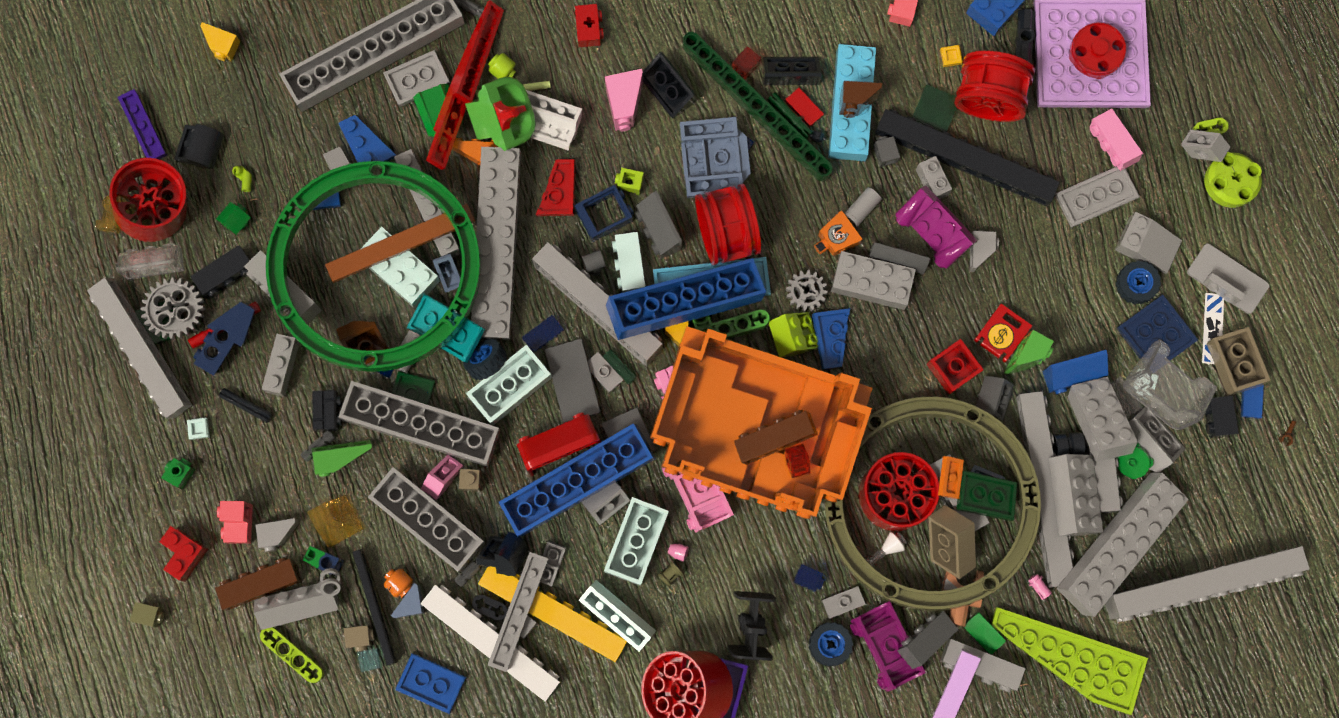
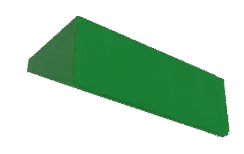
[964,612,1006,655]

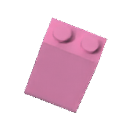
[605,69,643,132]

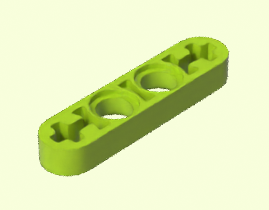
[260,627,324,683]

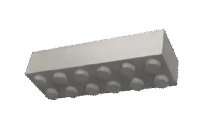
[368,467,485,573]

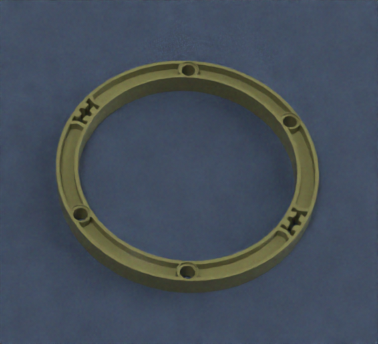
[825,397,1041,611]

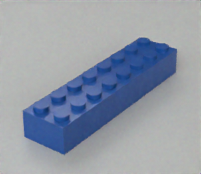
[606,258,766,340]
[499,423,656,536]

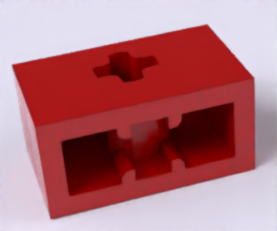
[575,4,604,48]

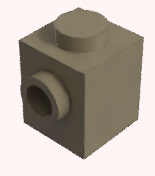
[344,625,375,651]

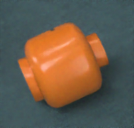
[384,569,413,598]

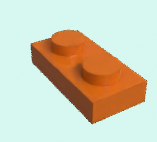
[938,456,964,499]

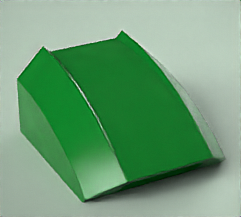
[413,84,463,137]

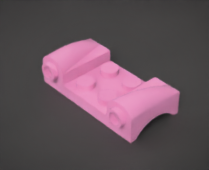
[662,467,734,533]

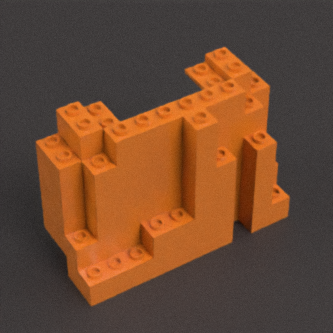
[650,326,872,519]

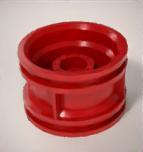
[954,51,1035,122]
[695,183,761,266]

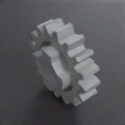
[786,270,827,312]

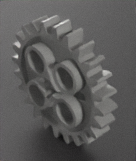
[140,277,205,340]

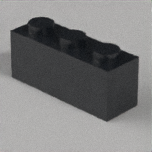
[190,245,250,299]

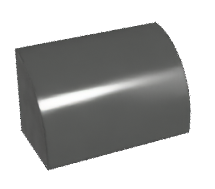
[976,376,1014,421]

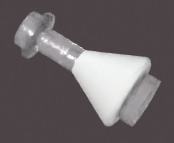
[865,531,907,567]

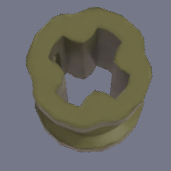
[658,562,683,587]

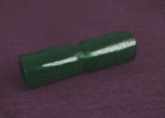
[603,349,637,385]

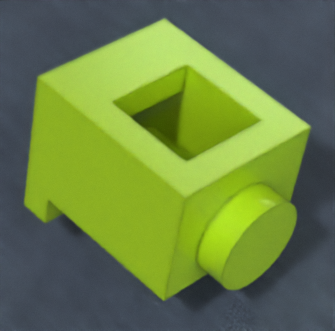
[615,167,644,195]

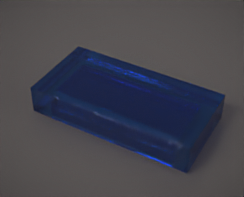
[522,315,564,353]

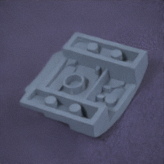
[680,117,751,198]

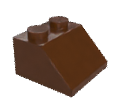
[839,81,882,118]

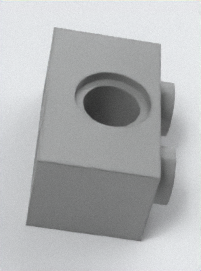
[1181,130,1230,162]
[916,156,952,199]

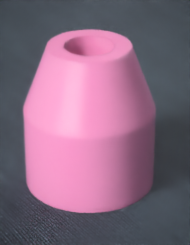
[668,544,689,561]

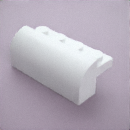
[526,90,582,151]

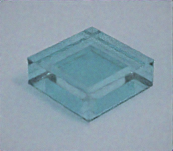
[357,648,381,672]

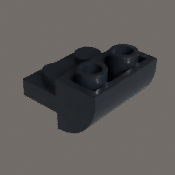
[174,124,224,169]
[477,532,529,576]

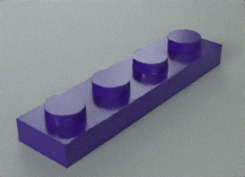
[118,89,167,159]

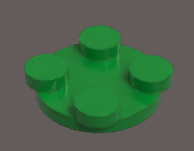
[1117,442,1154,479]

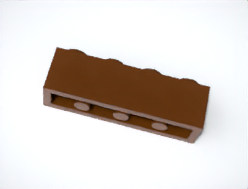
[734,410,818,465]
[215,557,301,611]

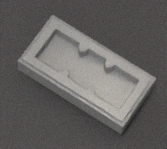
[588,352,624,393]
[821,586,866,619]

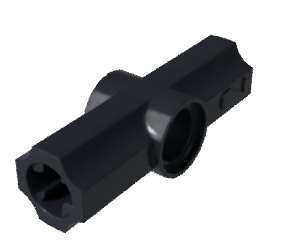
[1014,9,1035,63]

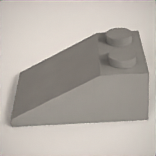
[1115,212,1182,274]

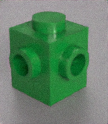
[216,202,251,235]
[161,458,195,490]

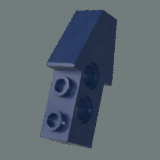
[193,301,256,376]

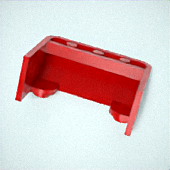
[517,412,601,477]

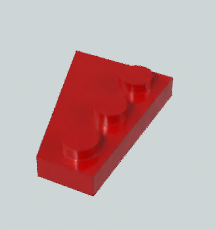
[536,159,576,216]

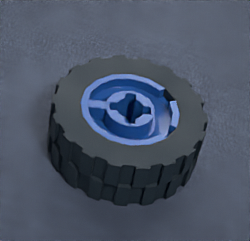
[1115,261,1161,305]
[463,339,507,380]
[808,622,853,666]

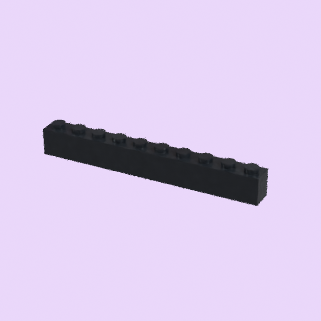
[875,109,1060,207]

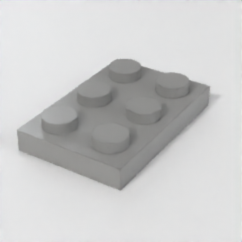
[383,50,450,107]

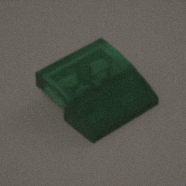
[912,84,957,132]

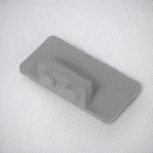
[1187,244,1269,314]

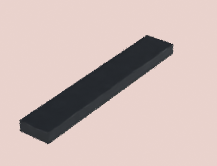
[352,550,397,666]

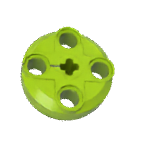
[1204,152,1262,208]

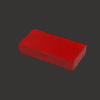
[785,88,824,127]

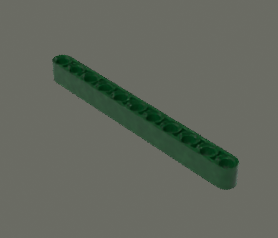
[683,32,833,182]

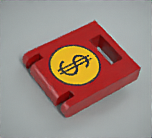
[974,304,1032,363]

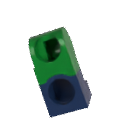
[303,546,344,577]

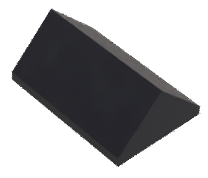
[643,51,696,119]
[763,57,822,85]

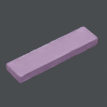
[932,649,981,718]

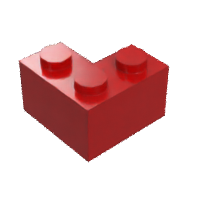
[159,526,208,582]

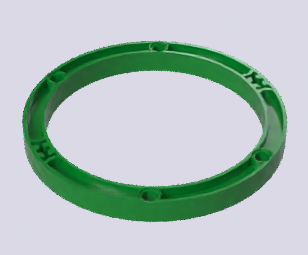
[266,161,481,372]

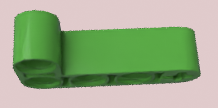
[692,310,770,340]

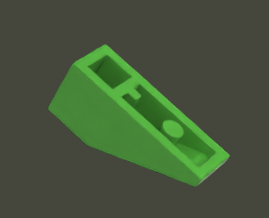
[311,440,372,477]

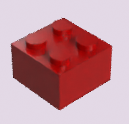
[926,339,984,395]

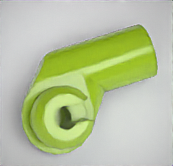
[232,166,252,192]

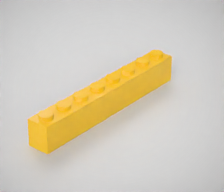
[478,567,627,662]

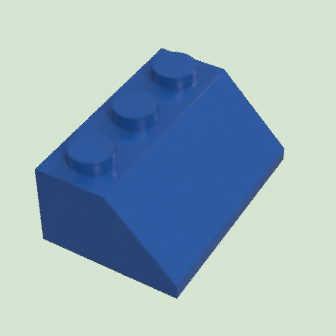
[1042,350,1108,395]

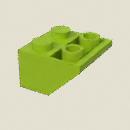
[768,312,818,358]

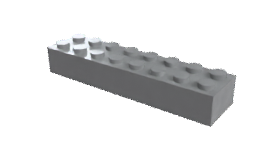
[532,242,662,367]
[339,381,501,467]
[1057,473,1189,617]

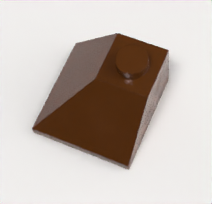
[336,321,389,364]

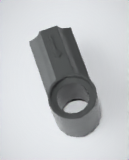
[582,250,605,276]

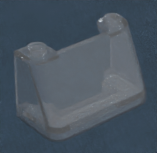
[1123,339,1217,430]

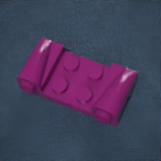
[895,185,978,269]
[850,601,926,692]

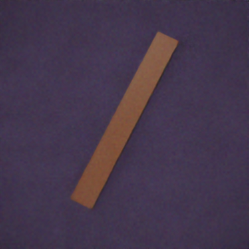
[325,204,475,283]

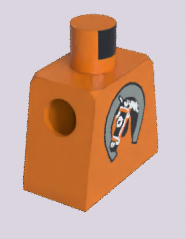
[814,210,862,256]

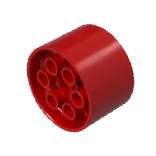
[109,158,187,242]
[859,452,939,531]
[641,650,733,718]

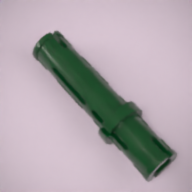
[767,92,814,140]

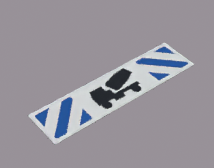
[1202,293,1224,364]

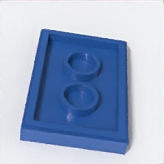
[395,653,466,714]

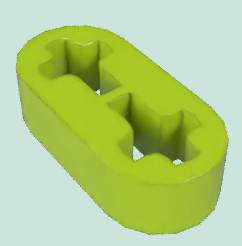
[1192,118,1228,135]

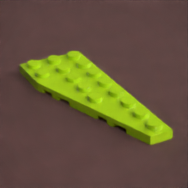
[991,607,1148,715]

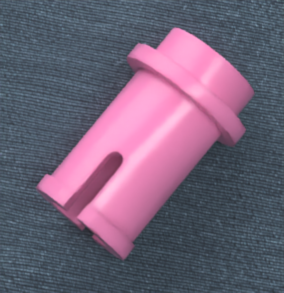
[1028,574,1052,600]

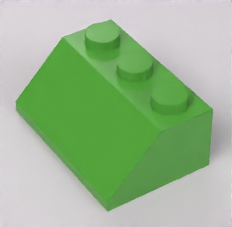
[1004,330,1054,375]

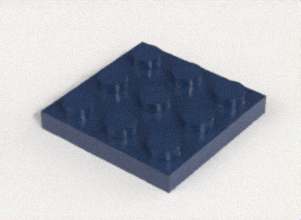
[1116,295,1198,373]

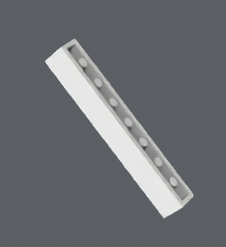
[421,585,561,702]

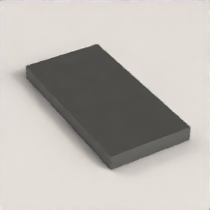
[545,339,601,423]

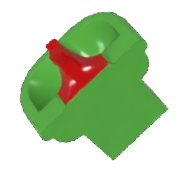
[465,77,536,151]

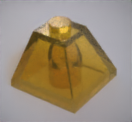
[307,495,364,548]

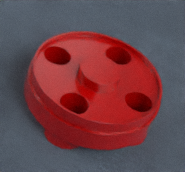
[1069,23,1126,79]

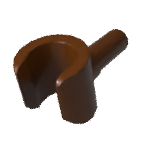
[1279,420,1296,446]

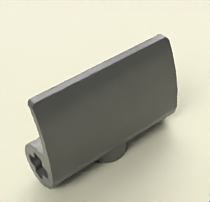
[868,243,930,275]

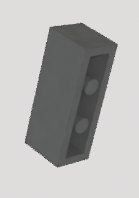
[897,611,958,669]

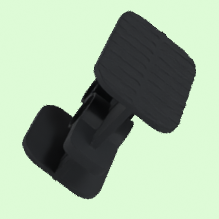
[727,591,776,661]

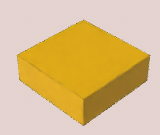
[940,45,963,67]

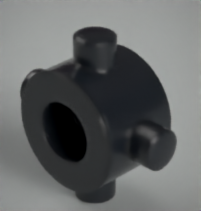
[810,131,826,143]

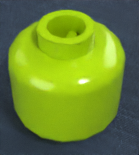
[488,53,516,79]

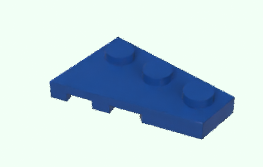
[338,115,396,162]
[812,308,850,370]

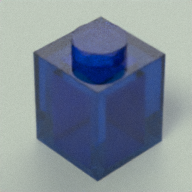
[793,564,825,592]

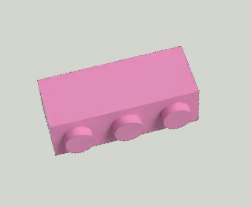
[1090,109,1143,171]

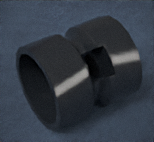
[1052,432,1085,456]

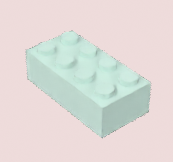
[361,227,440,309]
[466,345,552,426]
[604,497,669,586]

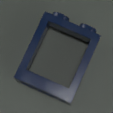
[574,185,634,242]

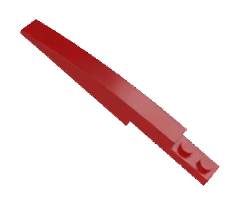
[426,0,504,170]

